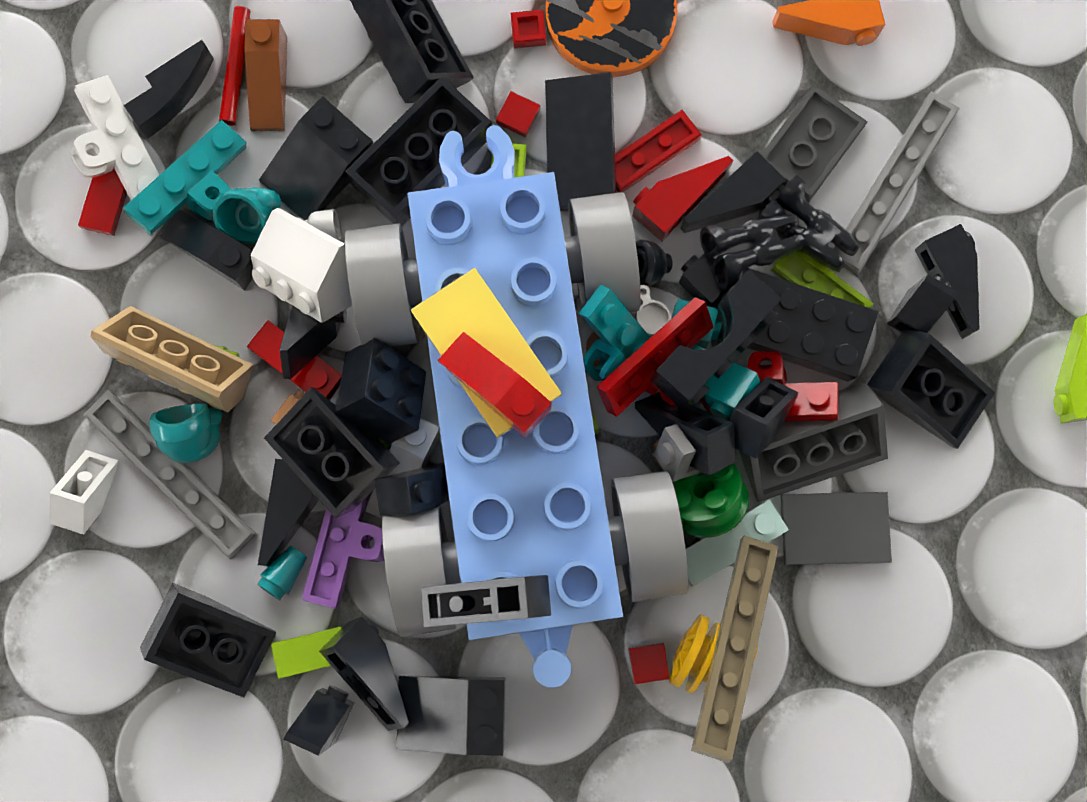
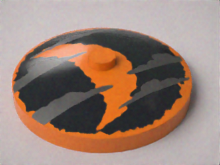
[545,0,677,77]

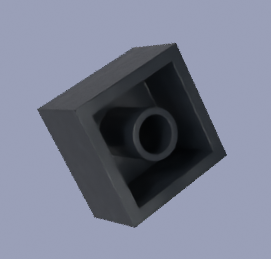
[335,338,426,444]

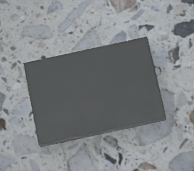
[761,84,868,203]
[781,492,892,565]

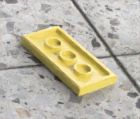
[411,268,562,439]

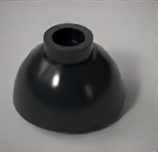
[636,240,673,287]

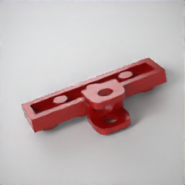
[596,297,714,417]
[699,351,839,422]

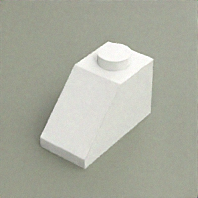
[50,450,118,535]

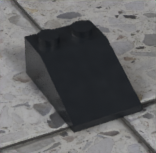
[259,96,373,220]
[867,329,995,449]
[264,388,400,518]
[140,583,276,698]
[396,676,506,756]

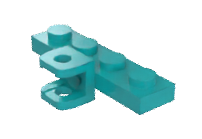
[124,120,247,236]
[579,285,650,381]

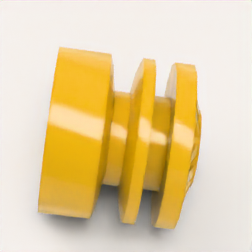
[669,614,758,694]

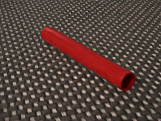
[219,6,251,126]

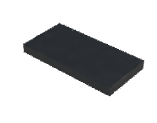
[545,72,616,211]

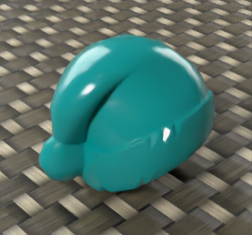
[213,187,281,244]
[149,403,222,463]

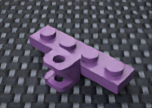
[302,495,384,609]

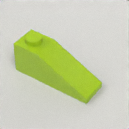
[1053,314,1087,424]

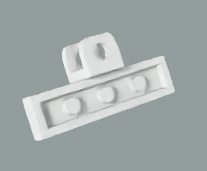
[71,75,159,200]

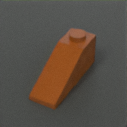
[245,19,287,131]

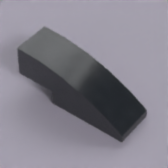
[123,40,214,139]

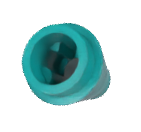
[257,545,307,601]

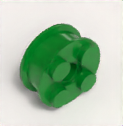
[672,463,749,538]

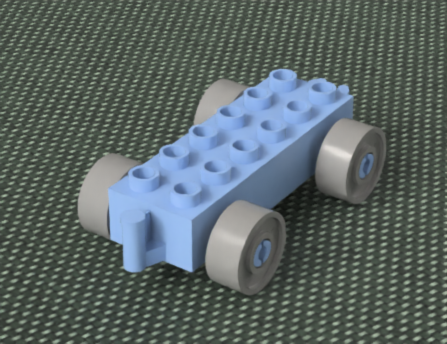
[345,125,688,688]

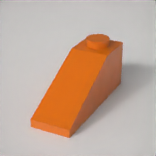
[772,0,886,46]

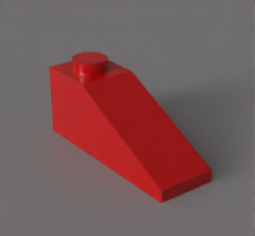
[632,156,734,242]
[246,320,342,400]
[437,332,552,438]

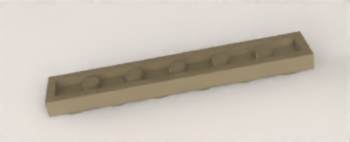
[691,535,779,763]

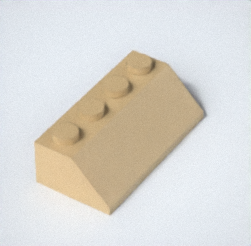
[90,306,254,412]

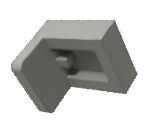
[654,424,700,482]

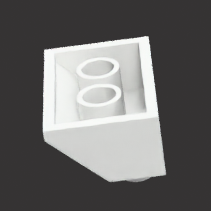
[251,208,352,323]

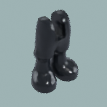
[757,175,860,272]
[700,214,807,290]

